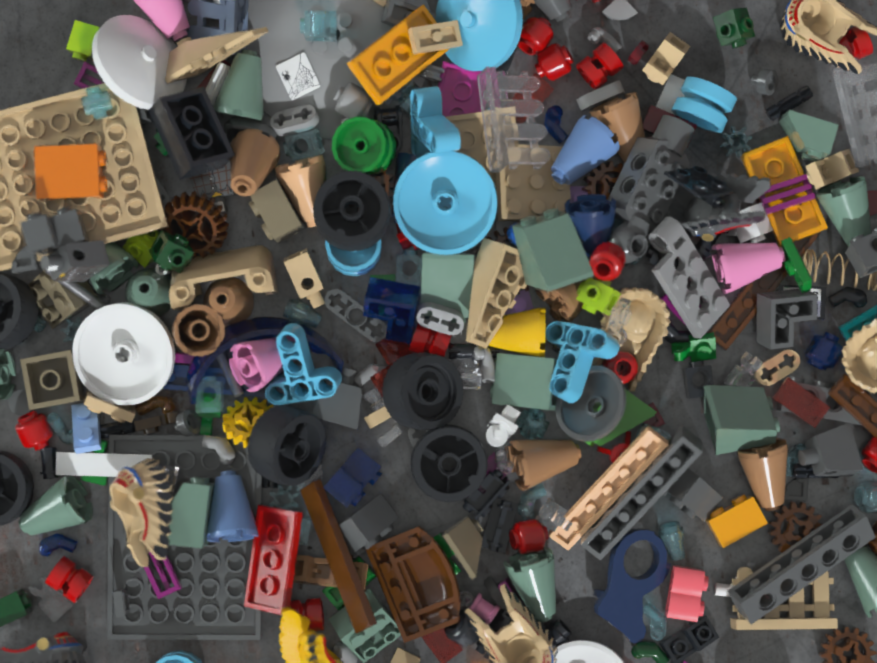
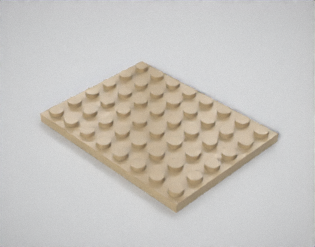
[0,83,169,272]

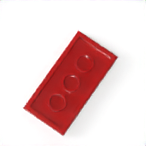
[244,505,303,615]

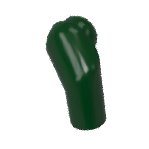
[631,641,670,663]

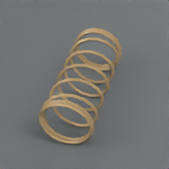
[803,249,877,291]

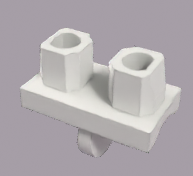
[485,404,520,447]

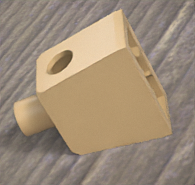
[284,248,325,309]

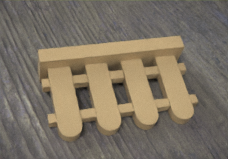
[730,567,838,630]

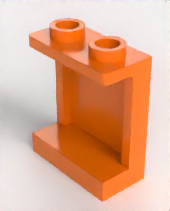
[34,144,108,201]

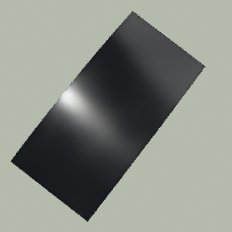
[659,616,719,663]

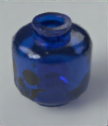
[805,332,843,371]

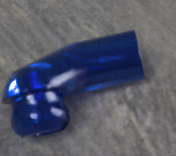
[544,105,569,144]
[39,533,78,556]

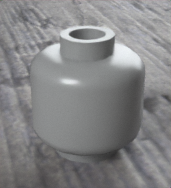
[333,83,373,119]

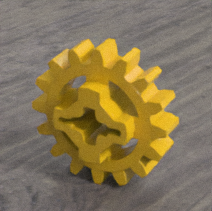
[222,397,274,448]

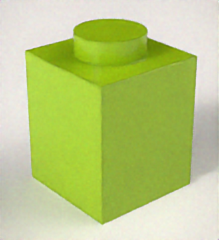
[66,20,100,62]

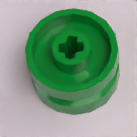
[332,117,396,175]

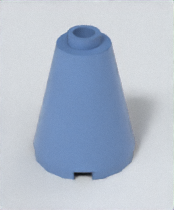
[551,115,620,185]
[206,471,258,542]

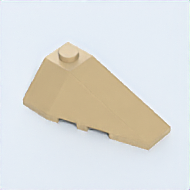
[165,27,269,84]
[466,238,527,348]

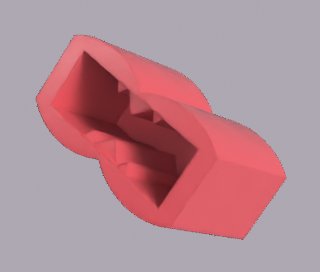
[665,565,709,622]

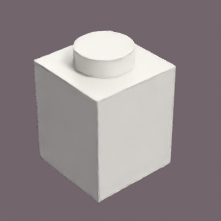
[737,203,773,243]

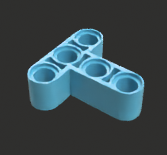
[410,86,461,158]
[545,321,620,403]
[265,323,342,405]

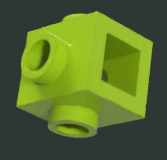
[122,230,159,268]
[576,277,621,316]

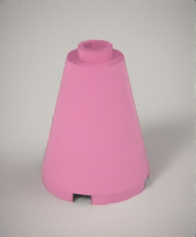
[134,0,190,41]
[711,243,785,294]
[229,336,297,392]

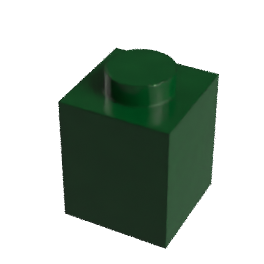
[0,589,33,627]

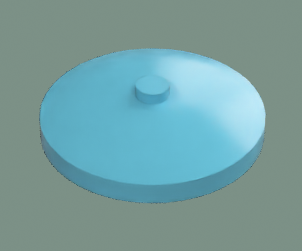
[435,0,523,71]
[393,151,497,255]

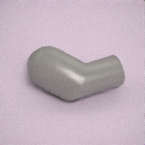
[202,435,235,465]

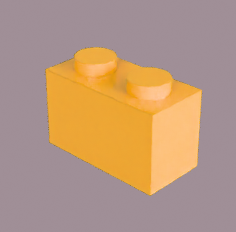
[705,494,768,548]

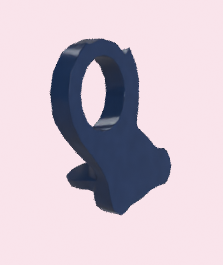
[593,528,672,643]

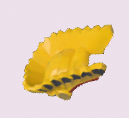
[279,607,343,663]

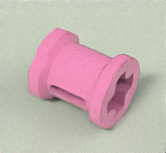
[469,593,500,626]

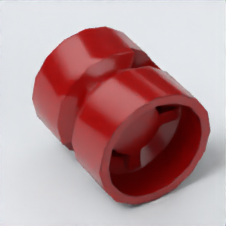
[838,26,873,69]
[576,42,624,90]
[409,323,452,357]
[45,556,94,603]
[290,597,324,632]

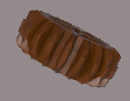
[163,191,229,259]

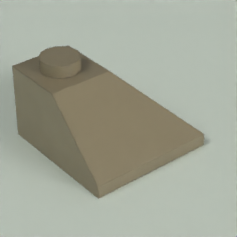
[443,516,484,579]

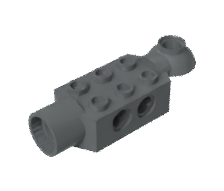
[608,115,695,264]

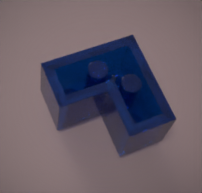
[363,277,421,344]
[323,447,382,508]

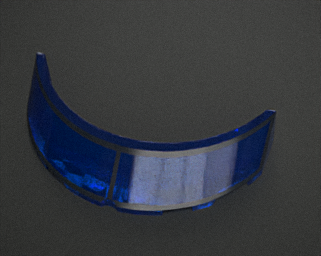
[185,317,344,404]

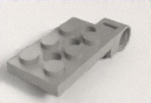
[648,217,730,339]

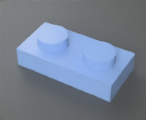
[71,403,102,454]

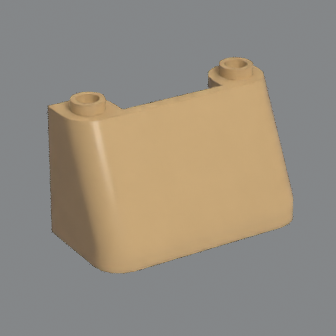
[169,245,279,311]

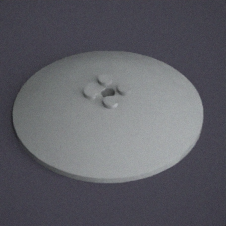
[234,0,431,139]

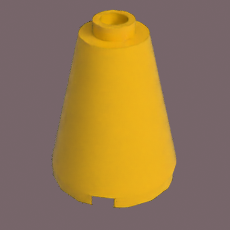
[488,307,546,358]

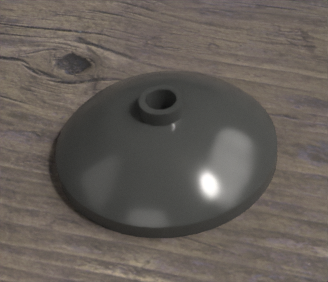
[556,365,626,442]

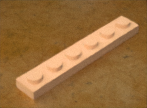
[549,426,668,551]

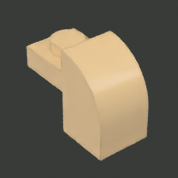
[642,32,690,85]
[806,149,859,190]

